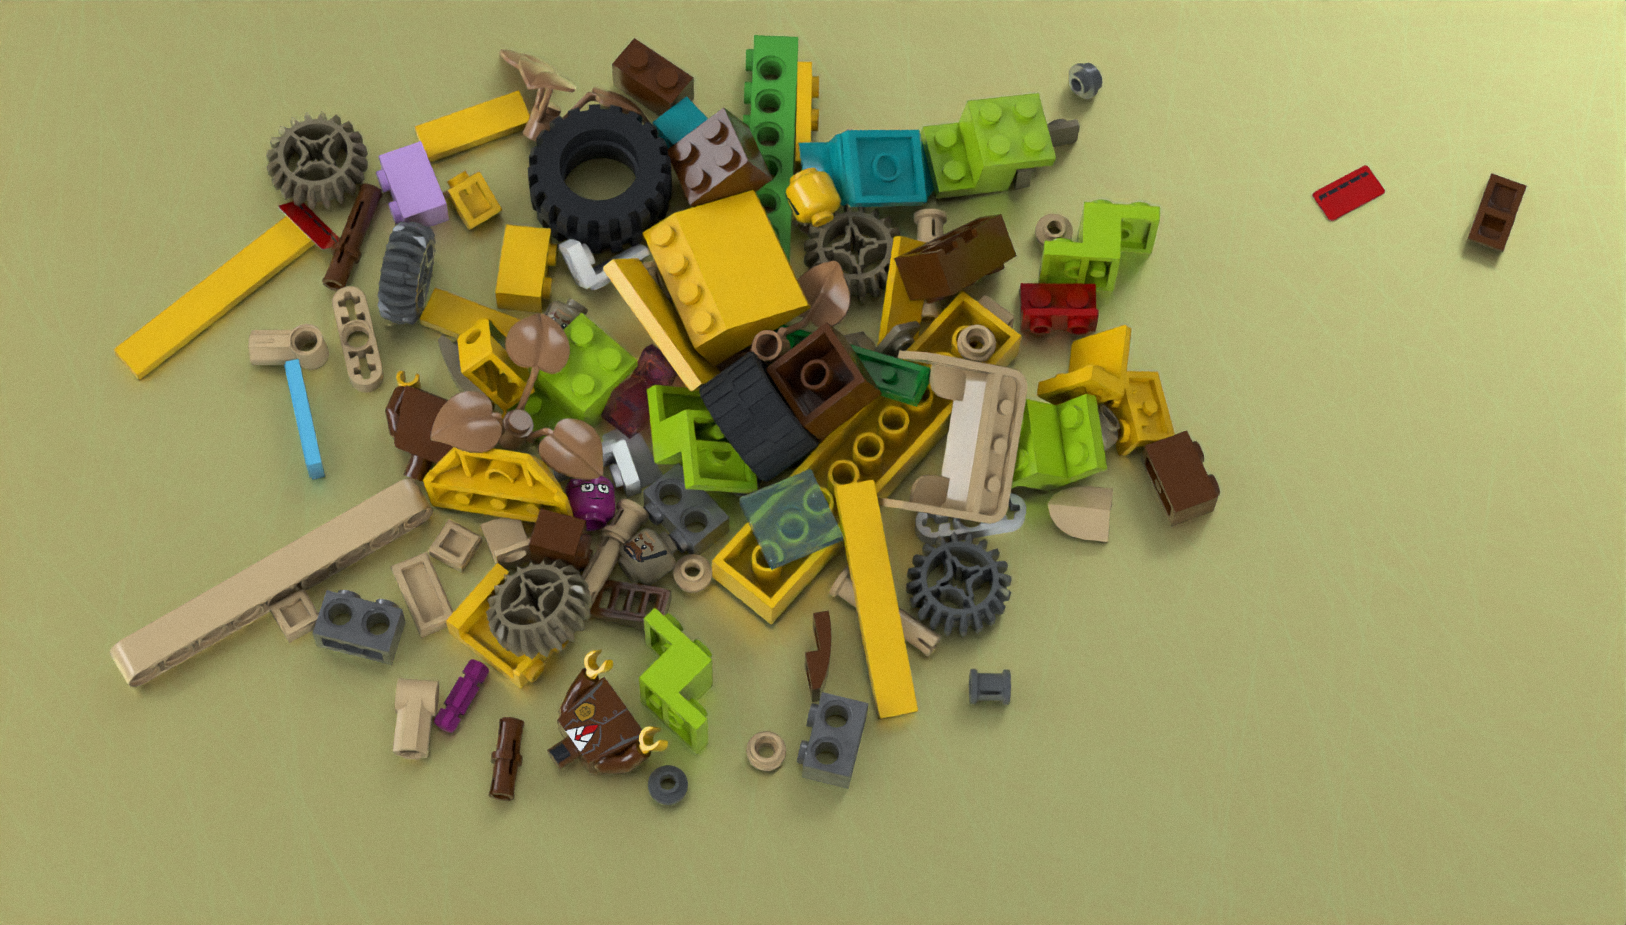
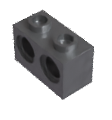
[643,463,730,555]
[313,589,406,665]
[797,692,868,789]

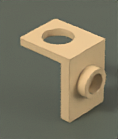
[481,517,531,570]

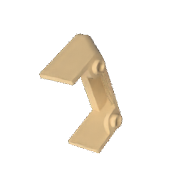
[877,350,1027,523]

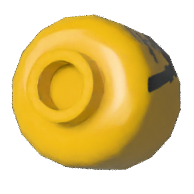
[785,168,841,227]

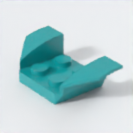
[799,130,934,207]

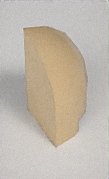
[1048,486,1113,542]

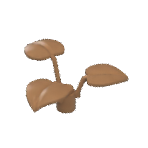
[499,49,650,142]
[716,261,851,439]
[430,313,604,480]

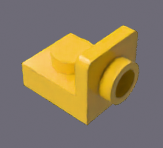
[442,170,502,230]

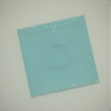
[739,469,843,570]

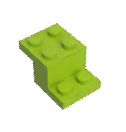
[921,93,1056,199]
[1038,199,1160,291]
[507,312,638,444]
[647,385,758,494]
[1011,394,1107,491]
[639,608,713,755]

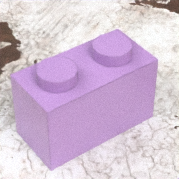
[376,141,449,227]

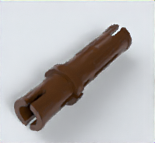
[322,183,383,292]

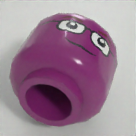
[564,476,616,531]

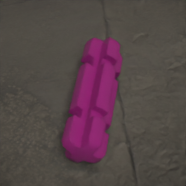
[434,659,489,733]

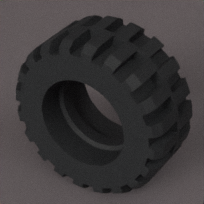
[528,104,672,254]

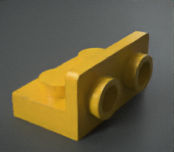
[1103,371,1175,455]

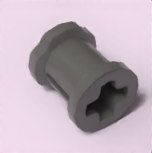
[969,669,1011,705]

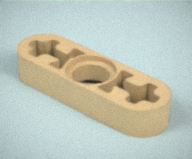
[332,286,384,393]

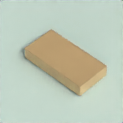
[391,552,453,638]

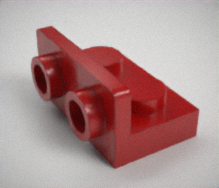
[1019,283,1099,335]

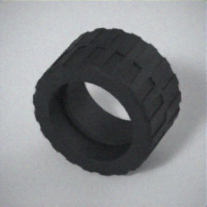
[699,351,818,482]

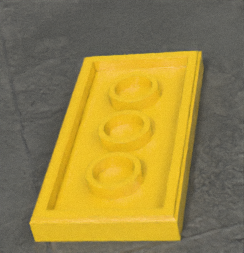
[603,258,720,392]

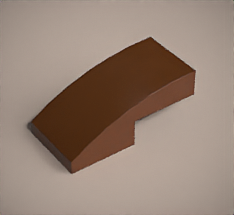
[1467,173,1527,252]
[805,610,832,702]

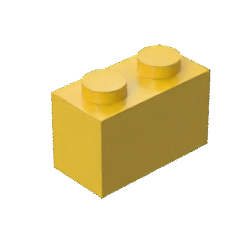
[495,224,558,313]

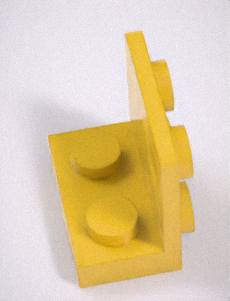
[1037,325,1132,405]

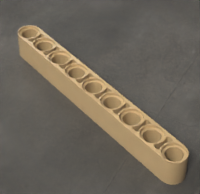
[110,478,434,687]

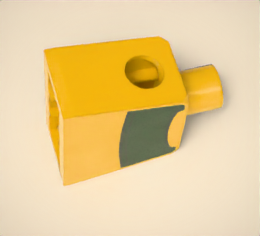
[457,317,535,411]

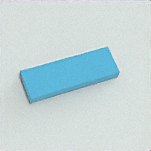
[284,359,325,480]

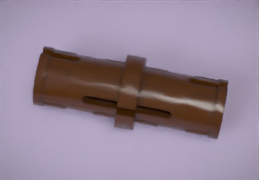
[489,717,525,801]

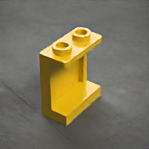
[446,563,569,689]

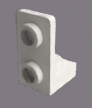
[557,239,651,290]
[552,439,642,498]

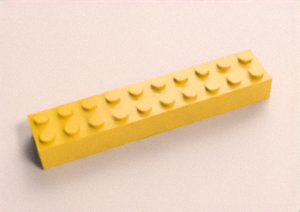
[712,290,1021,625]

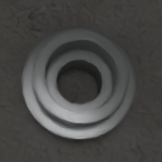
[1069,63,1102,99]
[648,765,688,805]

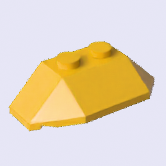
[423,447,574,523]

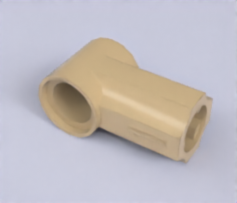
[248,324,329,370]
[393,678,439,760]

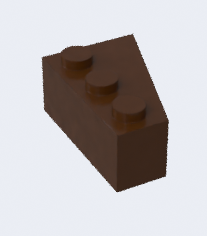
[894,214,1017,304]

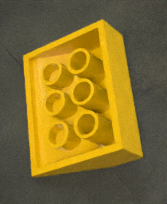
[642,190,811,367]

